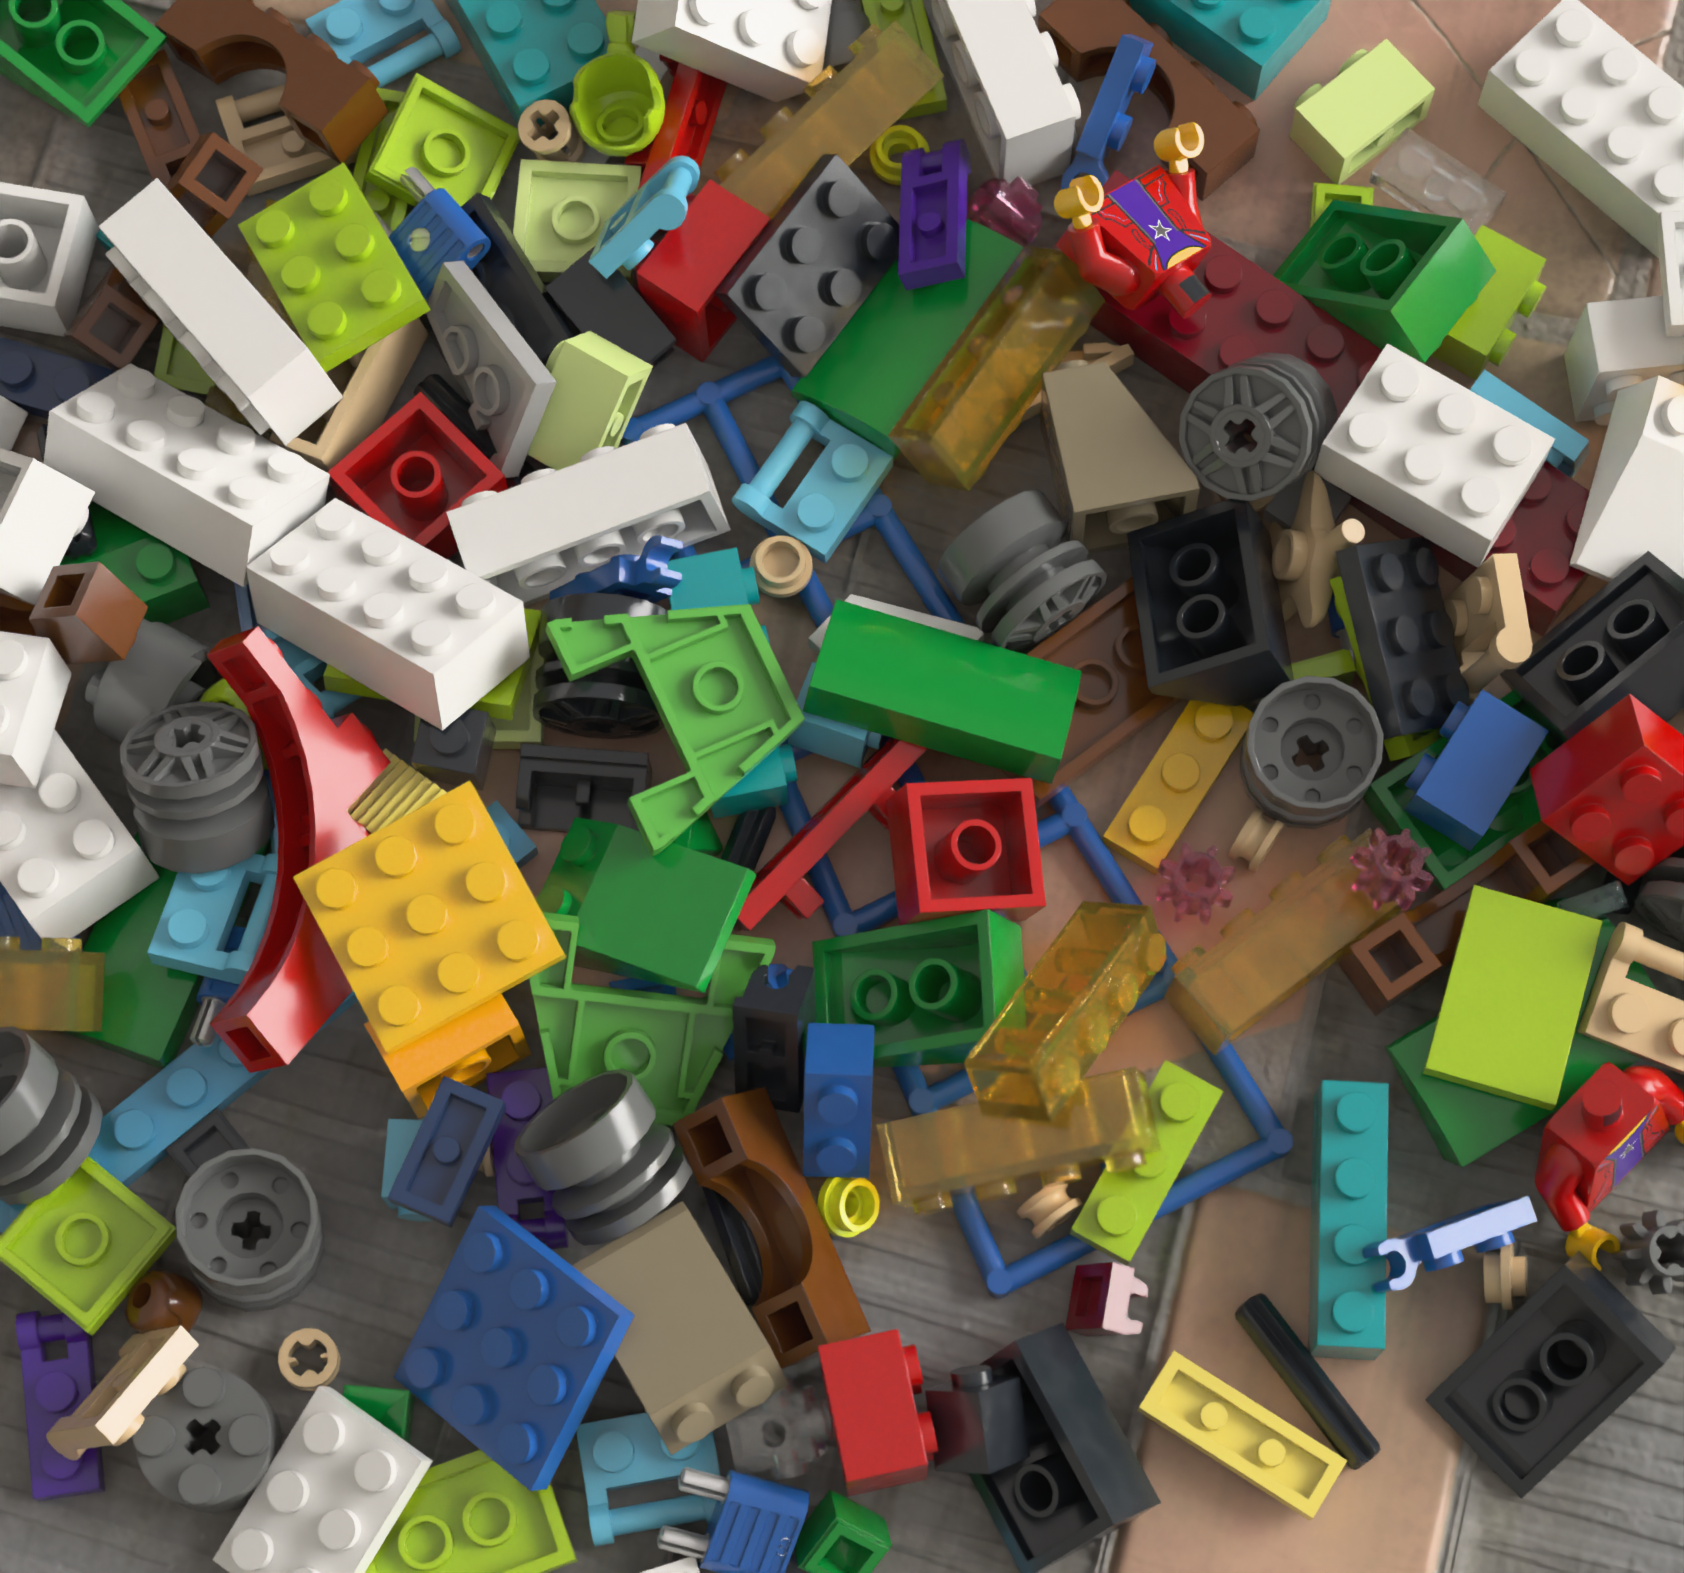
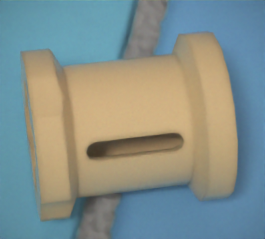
[518,99,586,162]

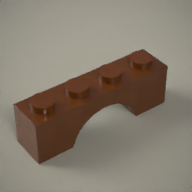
[155,0,389,164]
[1038,0,1260,201]
[63,132,264,371]
[0,562,148,665]
[1338,820,1597,1016]
[673,1087,871,1369]

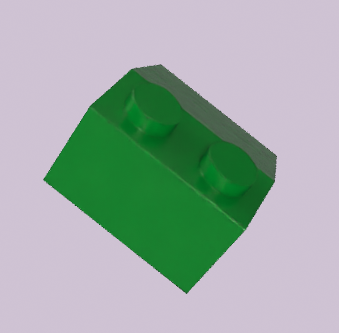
[0,0,167,128]
[1273,200,1496,363]
[60,501,210,624]
[536,817,757,993]
[812,909,1030,1068]

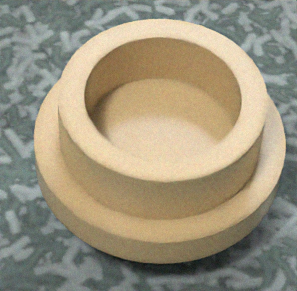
[750,535,813,598]
[1484,1243,1528,1310]

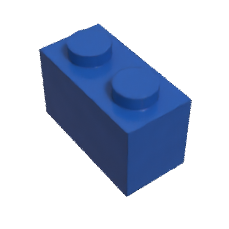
[1404,689,1549,851]
[803,1023,874,1178]

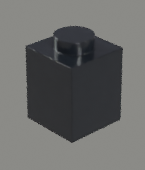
[411,709,496,791]
[925,1365,1030,1474]

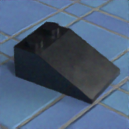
[1425,1250,1676,1499]

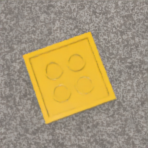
[293,781,567,1055]

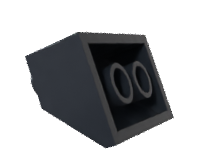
[1127,499,1294,706]
[1499,551,1684,746]
[968,1322,1161,1573]

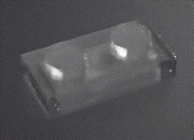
[1369,127,1507,236]

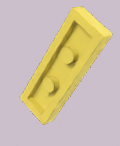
[1137,1351,1348,1521]

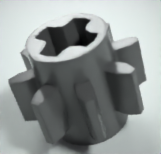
[1612,1210,1684,1295]

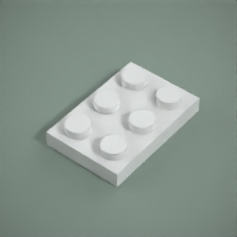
[213,1386,433,1573]

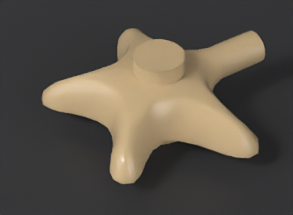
[1269,470,1365,628]

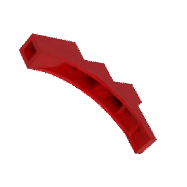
[206,626,391,1073]

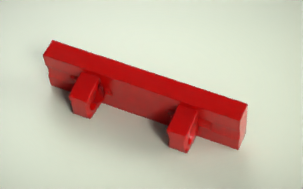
[624,55,728,232]
[733,737,928,932]

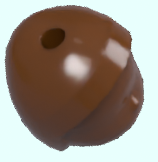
[125,1270,203,1334]

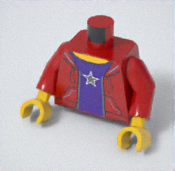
[1054,122,1212,319]
[1535,1062,1684,1271]

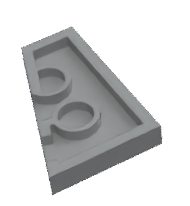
[426,261,557,478]

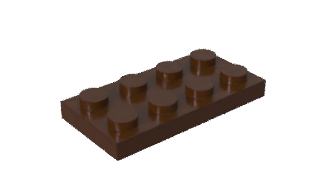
[1001,576,1182,809]

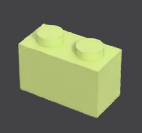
[1289,39,1435,185]
[527,331,653,471]

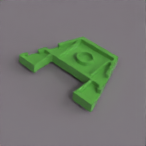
[545,604,805,856]
[529,912,776,1126]

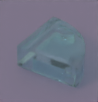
[1557,881,1628,919]

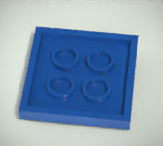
[394,1205,635,1491]

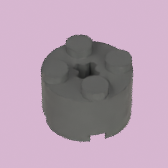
[85,619,223,744]
[132,1367,282,1513]

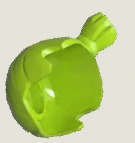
[569,10,665,157]

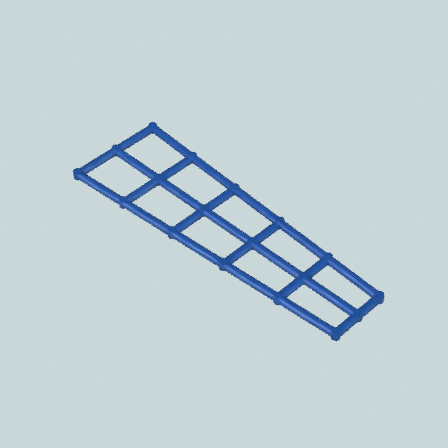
[621,355,1293,1299]

